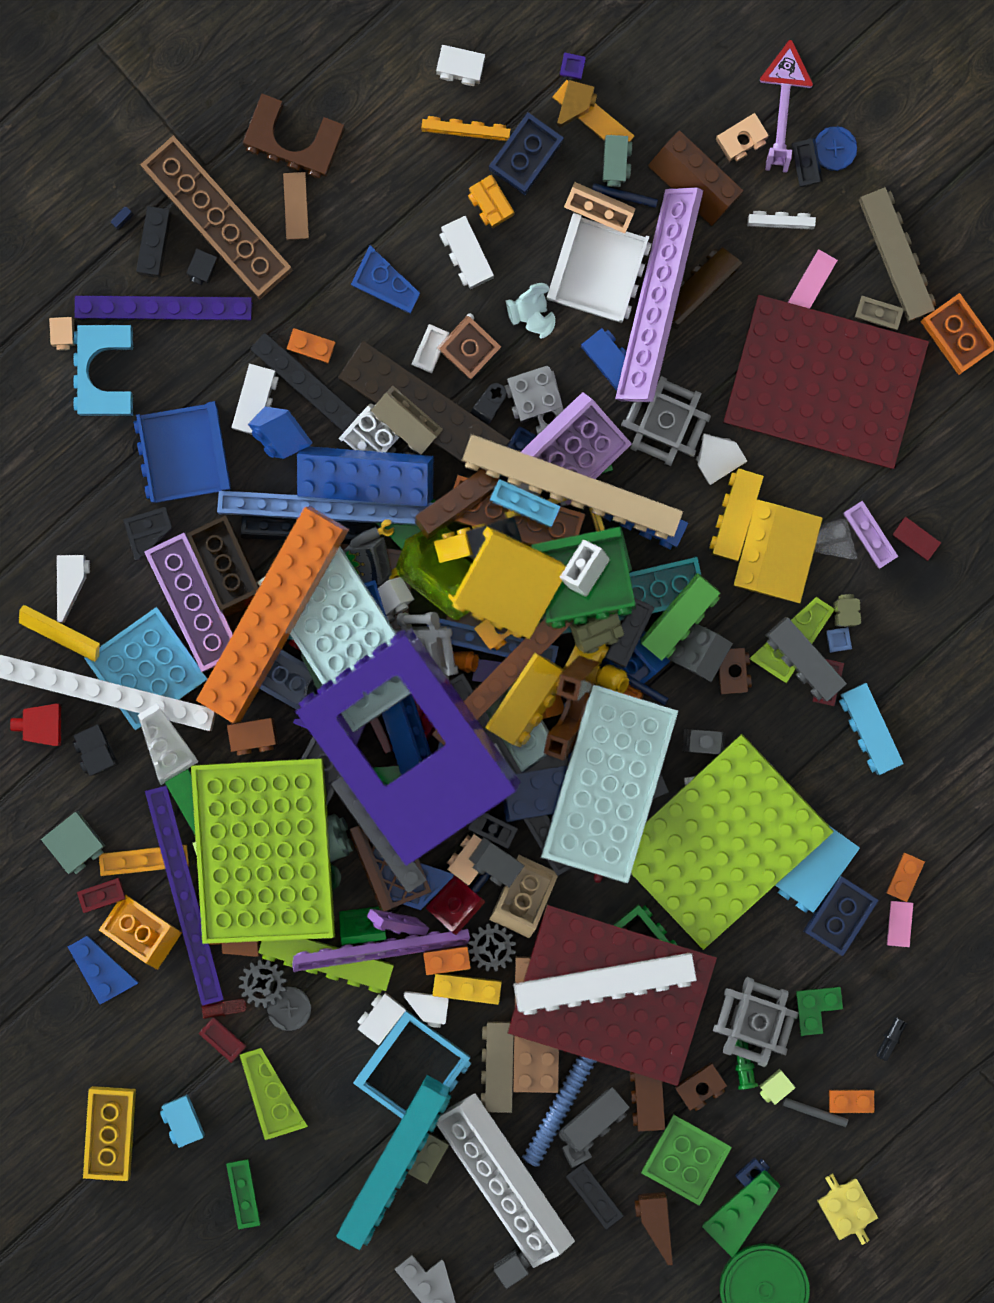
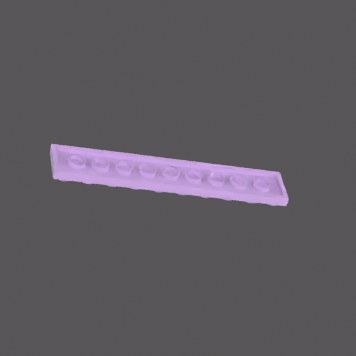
[615,188,703,402]

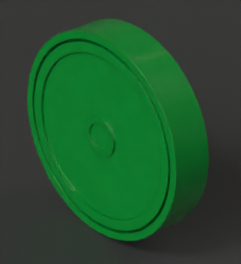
[719,1243,810,1303]

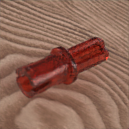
[201,999,246,1019]

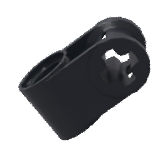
[470,383,506,425]

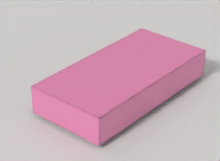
[887,901,913,947]

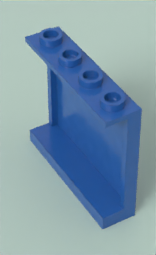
[134,401,231,503]

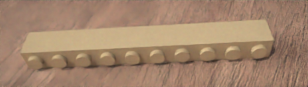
[462,435,683,540]

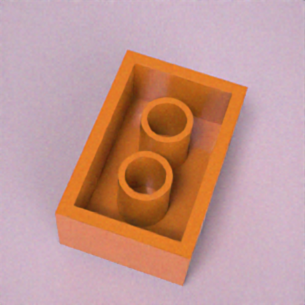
[920,293,994,375]

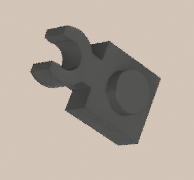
[557,1132,592,1168]

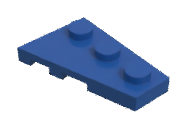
[351,245,420,314]
[68,936,139,1004]

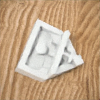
[696,433,747,485]

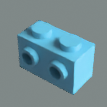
[160,1094,205,1148]

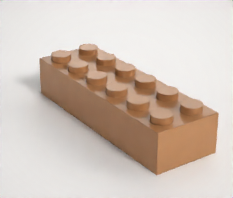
[513,956,559,1093]

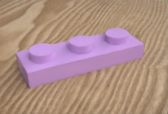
[843,501,898,569]

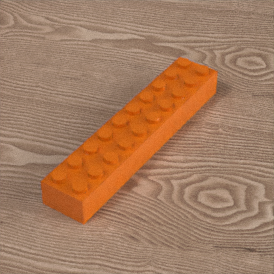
[196,507,349,723]

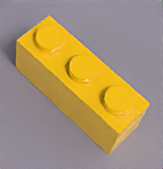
[433,973,502,1005]

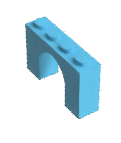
[74,325,133,416]

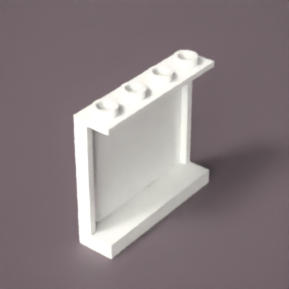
[547,213,652,323]

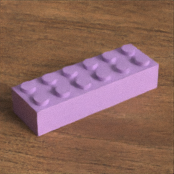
[144,533,234,672]

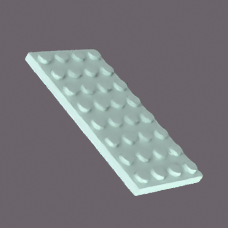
[257,547,411,732]
[541,685,678,883]

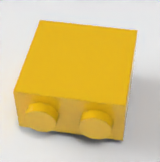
[434,523,485,563]

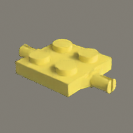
[817,1174,878,1245]

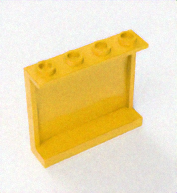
[448,526,566,639]

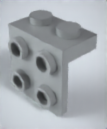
[504,366,562,423]

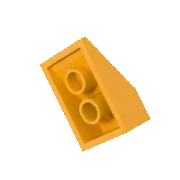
[99,894,182,970]

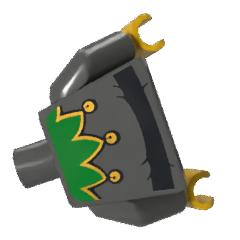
[343,519,403,586]

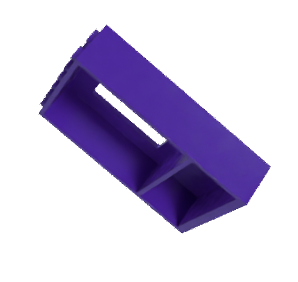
[296,628,521,866]

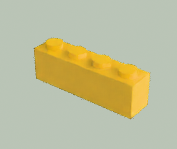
[709,468,764,562]

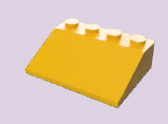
[734,499,823,603]

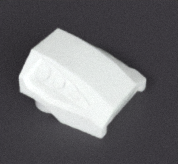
[339,403,399,452]

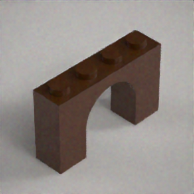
[243,94,345,179]
[543,655,600,761]

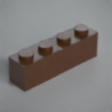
[415,469,498,539]
[630,1071,665,1131]

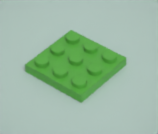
[641,1114,732,1206]

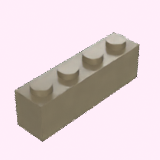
[481,1021,514,1113]

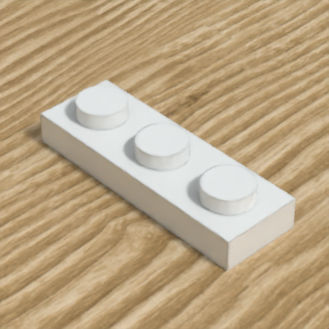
[747,211,816,229]

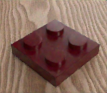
[426,875,485,935]

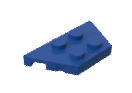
[373,849,454,910]

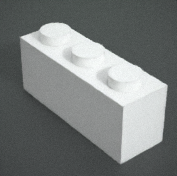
[439,216,494,289]
[232,364,279,435]

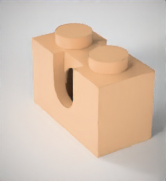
[716,113,769,162]

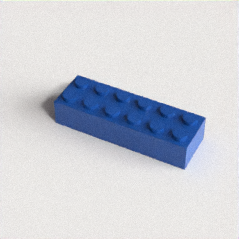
[297,447,433,506]

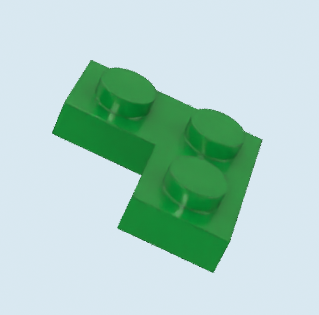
[796,987,843,1036]

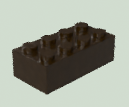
[186,515,260,618]

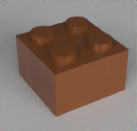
[227,718,278,755]

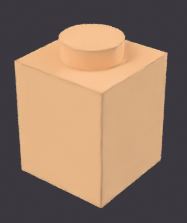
[49,317,75,350]

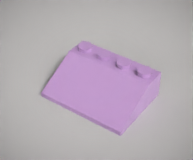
[521,392,632,505]

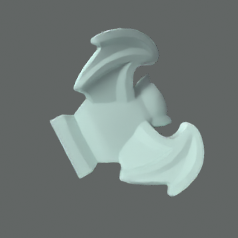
[505,283,555,338]

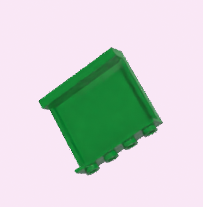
[532,527,636,629]

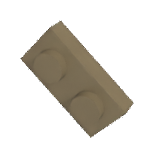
[854,296,904,331]

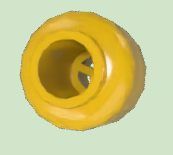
[596,664,629,694]

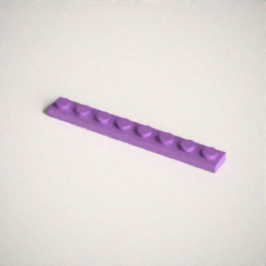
[292,929,470,972]

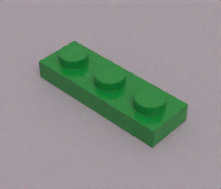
[226,1159,261,1229]

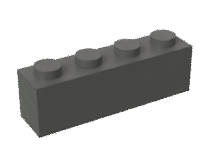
[765,617,847,702]

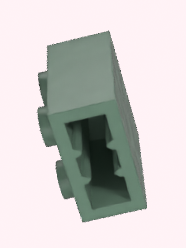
[603,135,632,187]
[41,811,105,874]

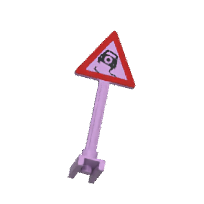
[760,40,813,172]

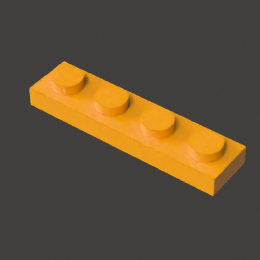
[421,116,510,141]

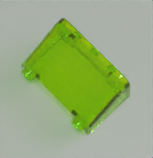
[396,527,472,620]

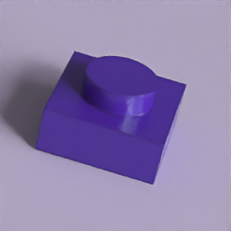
[560,53,586,80]

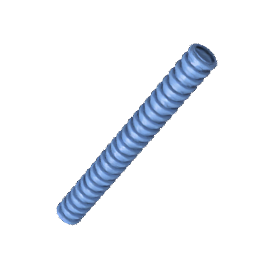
[522,1056,597,1167]

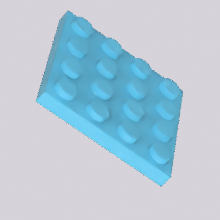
[84,607,208,730]

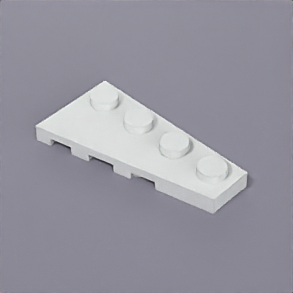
[138,703,198,785]

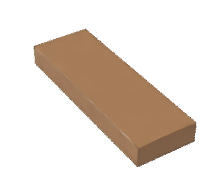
[283,172,309,240]

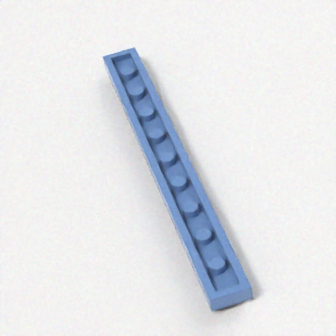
[217,491,433,525]

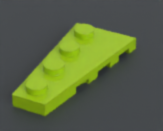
[239,1048,308,1140]

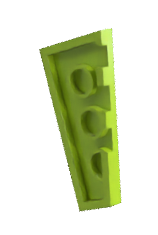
[750,597,835,683]

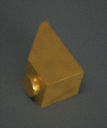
[557,80,597,127]

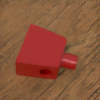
[10,704,61,746]

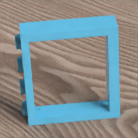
[353,1010,471,1118]

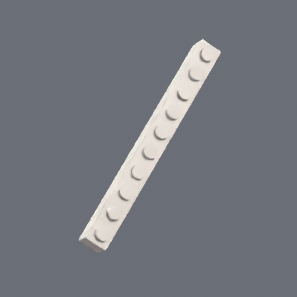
[0,655,216,731]

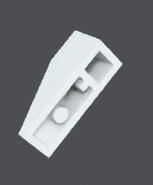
[57,555,90,623]

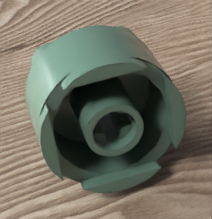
[327,814,354,862]

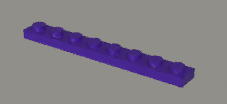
[75,296,252,320]

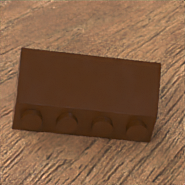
[648,130,743,226]

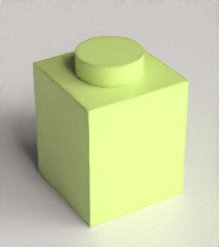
[759,1069,795,1105]

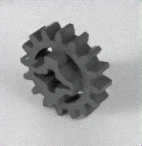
[468,923,516,972]
[239,960,288,1008]

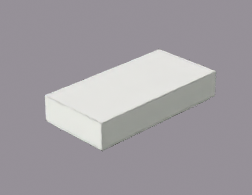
[412,324,449,374]

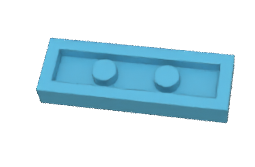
[490,479,561,528]

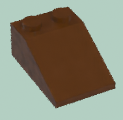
[634,1192,673,1265]

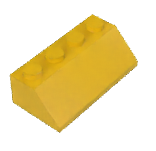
[485,653,564,748]

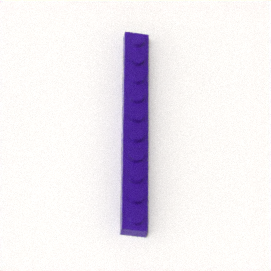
[145,786,224,1006]

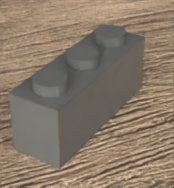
[559,1087,630,1152]

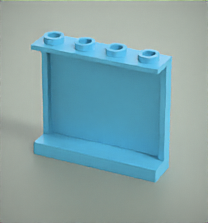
[775,827,860,913]

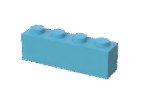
[839,683,904,775]

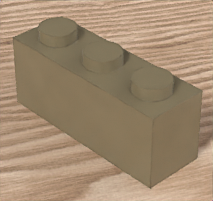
[371,386,443,455]

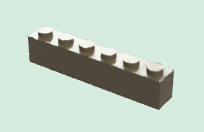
[859,187,936,322]

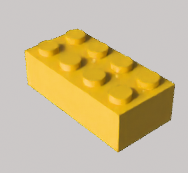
[83,1086,136,1181]

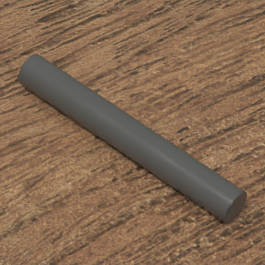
[783,1097,848,1127]

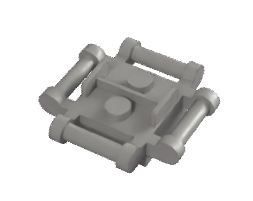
[621,376,711,466]
[394,612,458,680]
[713,977,799,1067]

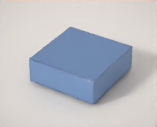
[826,627,852,653]

